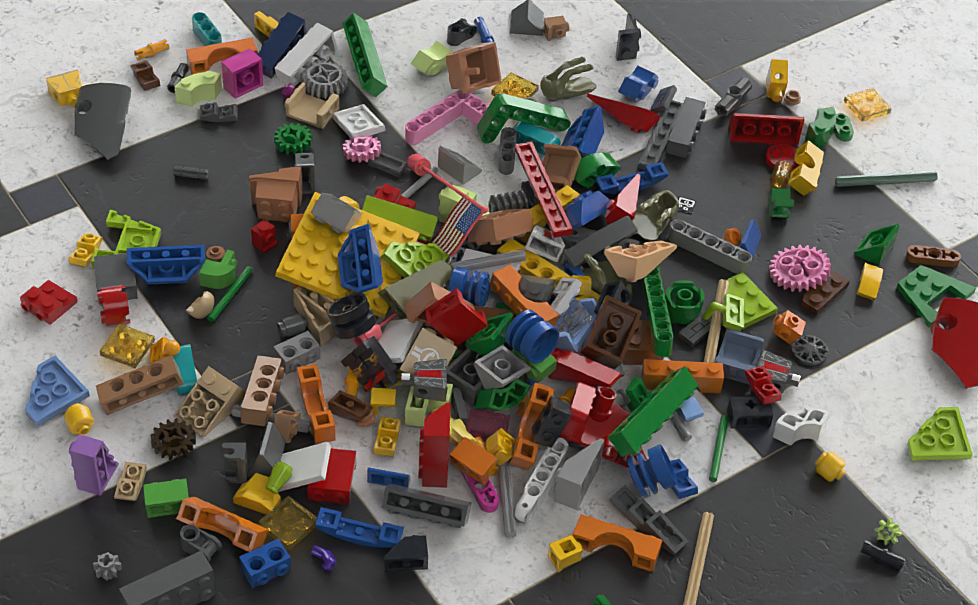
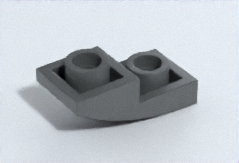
[199,102,238,122]

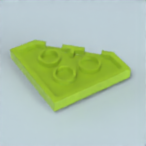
[381,242,449,278]
[722,272,778,331]
[907,407,973,461]

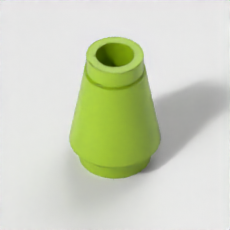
[266,461,293,494]

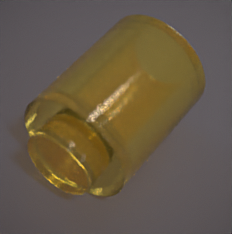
[770,161,792,188]

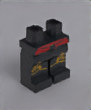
[340,336,399,392]

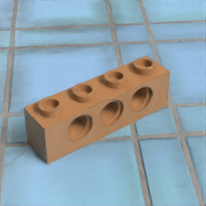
[96,355,184,415]
[241,356,285,426]

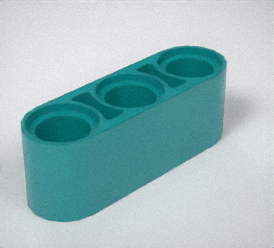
[192,12,222,46]
[512,121,561,156]
[173,344,197,395]

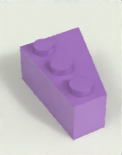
[69,434,119,496]

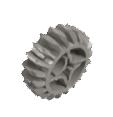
[301,61,348,100]

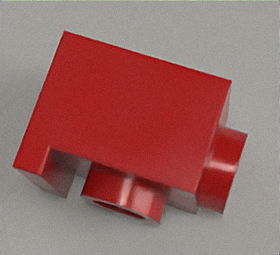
[251,219,278,253]

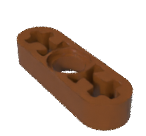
[906,245,961,268]

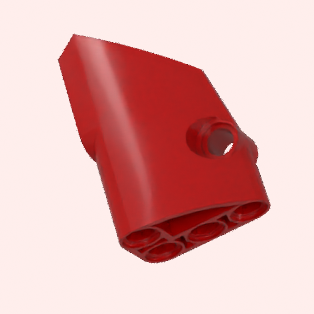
[930,298,978,389]
[559,382,647,468]

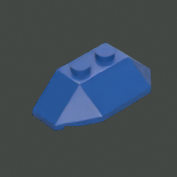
[561,105,604,158]
[564,190,610,229]
[338,224,383,293]
[127,245,205,284]

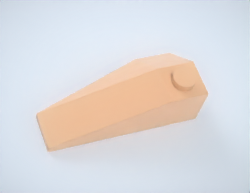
[604,241,677,282]

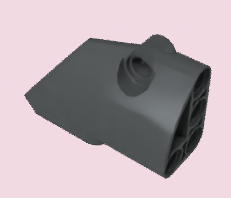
[74,83,131,160]

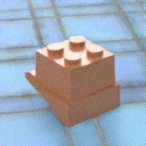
[446,42,502,94]
[249,167,303,223]

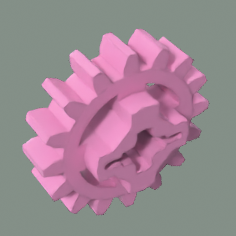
[343,135,381,163]

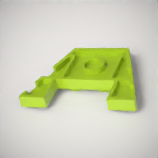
[91,210,161,267]

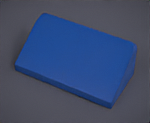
[740,219,761,259]
[367,467,411,488]

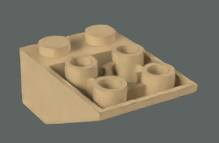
[173,366,246,437]

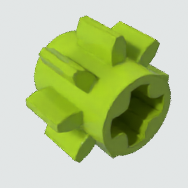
[874,518,903,545]

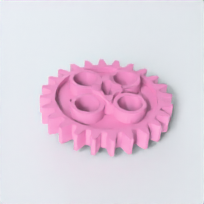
[769,245,831,292]

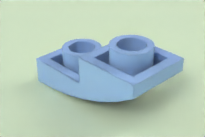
[677,396,704,421]

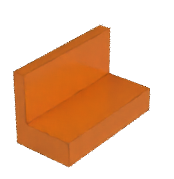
[449,437,498,486]

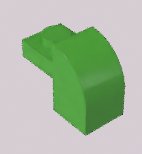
[199,250,237,289]

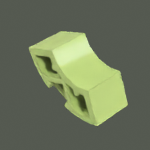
[411,40,453,75]
[175,71,222,107]

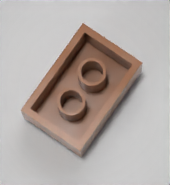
[468,209,533,245]

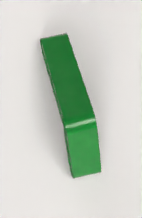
[476,94,571,144]

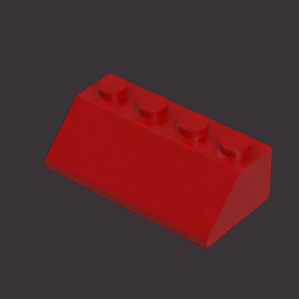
[728,113,805,145]
[418,403,451,488]

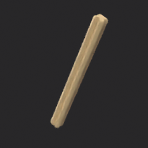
[704,279,729,363]
[683,512,714,605]

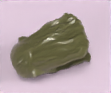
[540,56,597,100]
[632,190,679,241]
[582,246,633,295]

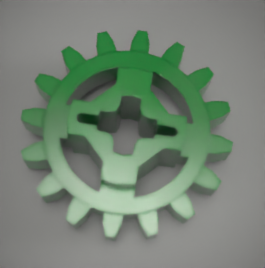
[274,123,313,155]

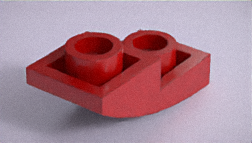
[745,366,782,405]

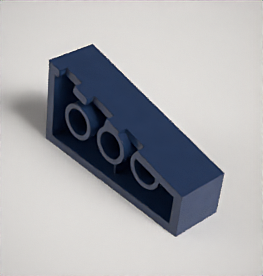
[256,12,306,79]

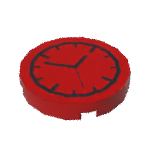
[766,144,799,172]

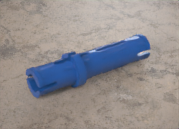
[474,17,497,48]

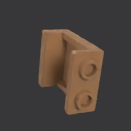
[542,144,582,192]

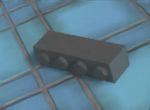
[666,97,707,158]

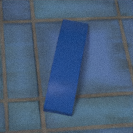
[595,162,669,194]
[315,507,404,548]

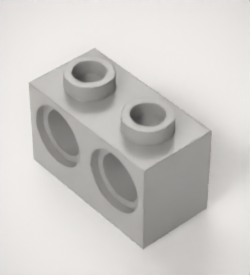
[274,331,321,375]

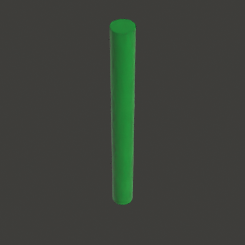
[207,266,253,322]
[709,415,729,482]

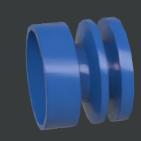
[448,267,490,307]
[505,310,559,364]
[627,444,678,499]

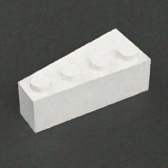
[275,23,338,86]

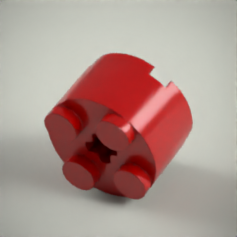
[97,285,130,327]

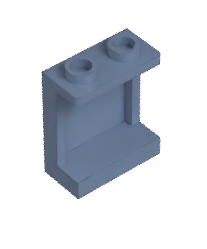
[715,329,764,385]

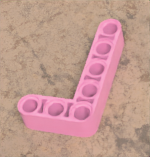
[405,90,489,145]

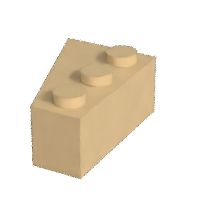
[293,286,336,347]

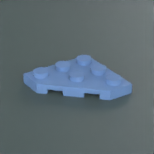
[25,355,90,427]

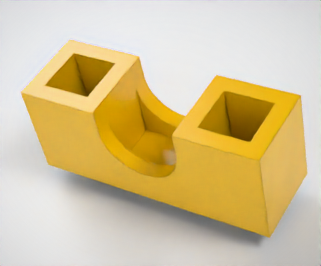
[788,140,824,196]

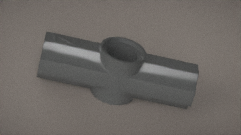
[714,77,752,117]

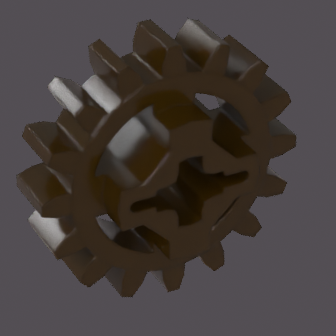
[150,418,196,460]

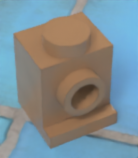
[543,16,569,41]
[274,410,301,443]

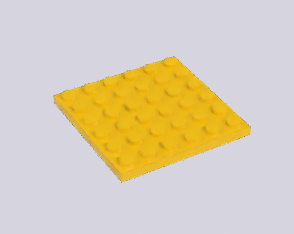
[275,192,420,318]

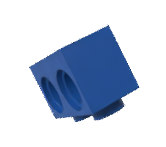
[239,539,291,588]

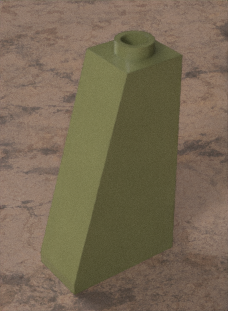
[378,260,453,319]

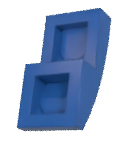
[671,459,698,499]

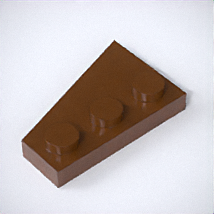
[801,269,850,315]

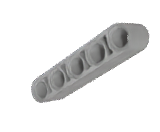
[668,220,752,275]

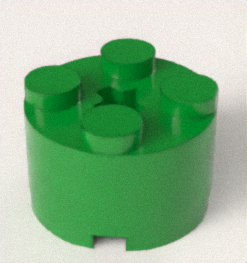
[665,280,704,324]

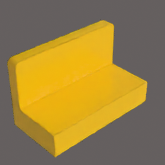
[254,11,279,37]

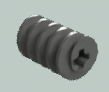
[488,190,528,213]

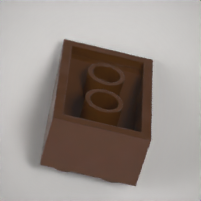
[580,295,642,370]

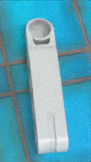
[514,438,568,523]

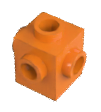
[772,310,806,344]

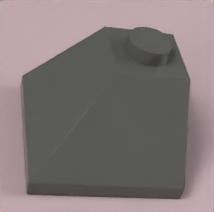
[519,274,556,304]

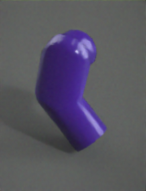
[311,545,337,572]

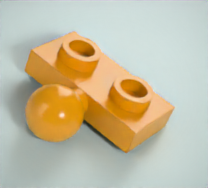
[150,337,180,363]

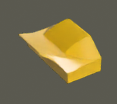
[233,473,281,517]

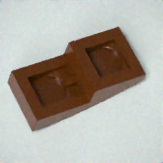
[131,60,161,91]

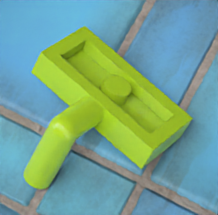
[702,293,744,332]

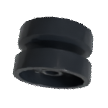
[326,293,377,340]

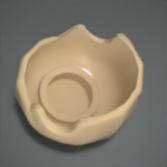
[186,291,214,319]

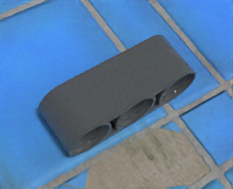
[498,127,517,175]

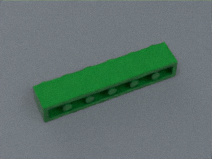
[342,13,388,97]
[608,366,699,457]

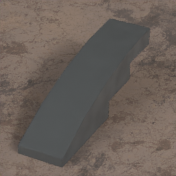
[563,216,638,269]
[609,485,689,555]

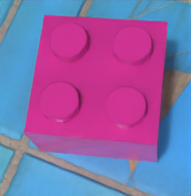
[221,48,263,99]

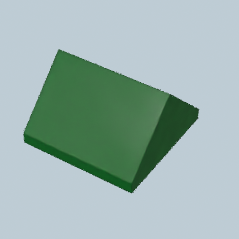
[854,224,900,266]
[465,312,513,356]

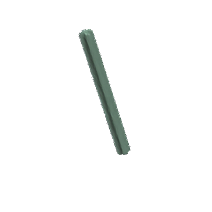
[835,171,938,187]

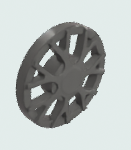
[792,335,828,366]

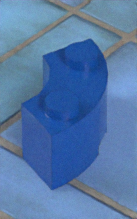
[618,65,659,101]

